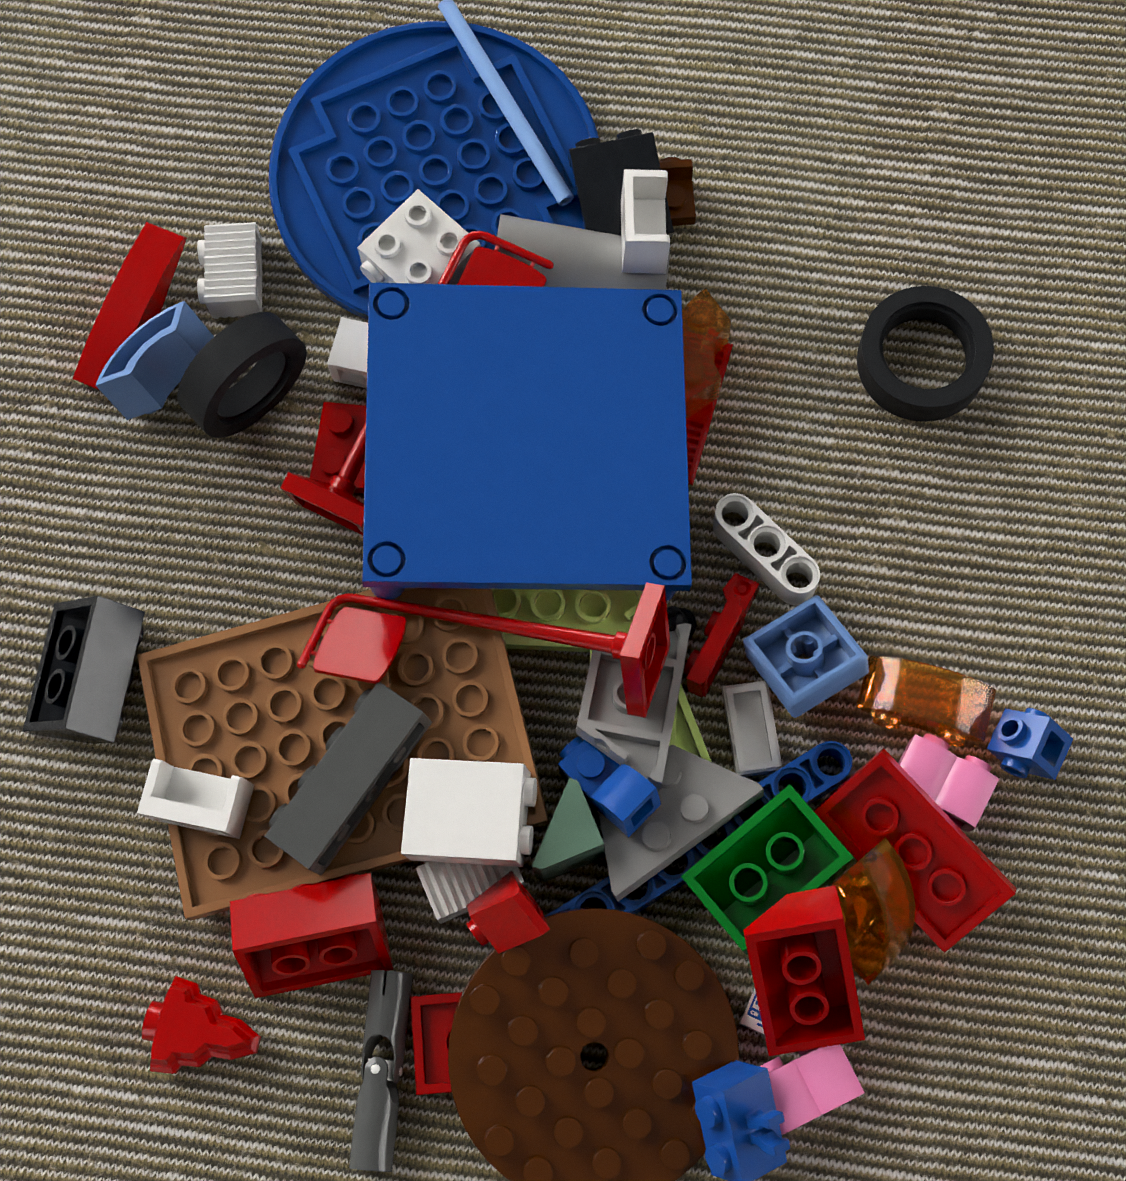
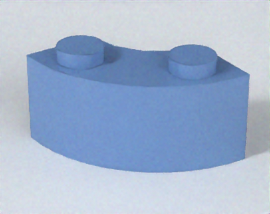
[96,301,214,420]

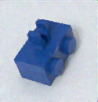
[692,1060,790,1181]

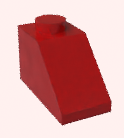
[466,870,550,954]

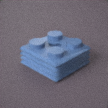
[743,595,869,718]

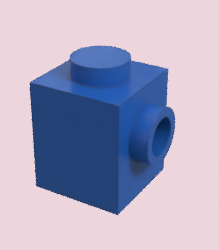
[558,736,620,807]

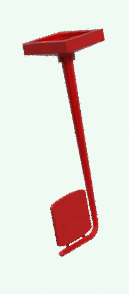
[280,230,554,536]
[297,582,671,718]

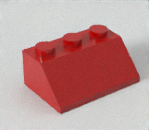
[230,872,394,998]
[743,885,865,1056]

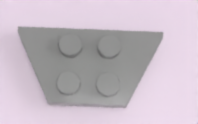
[576,623,691,790]
[599,745,764,902]

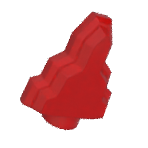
[142,976,261,1074]

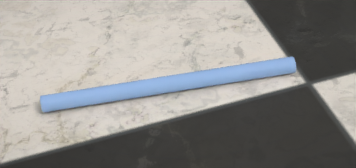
[438,0,574,206]

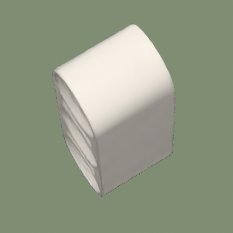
[713,493,820,606]

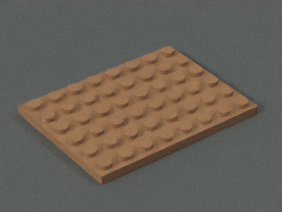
[137,588,550,921]

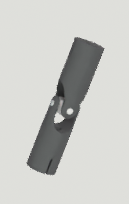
[349,970,413,1172]

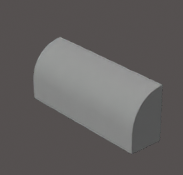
[495,214,670,290]

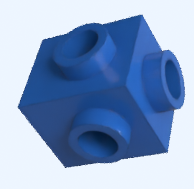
[987,708,1073,780]

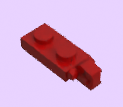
[683,573,759,698]

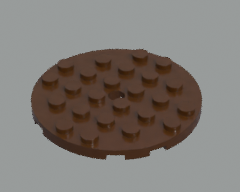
[448,907,739,1181]

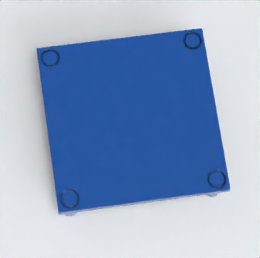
[362,283,692,602]

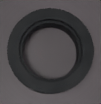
[857,286,994,422]
[177,312,307,438]

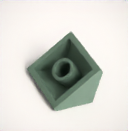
[532,777,605,882]

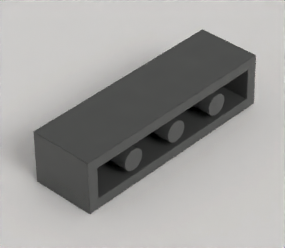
[264,682,432,875]

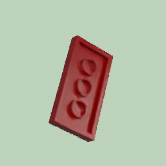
[814,748,1016,953]

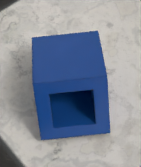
[588,764,661,838]

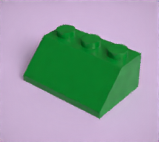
[681,784,854,955]

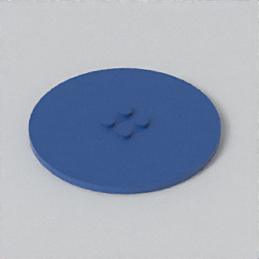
[268,21,599,320]

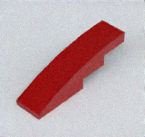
[72,222,187,390]

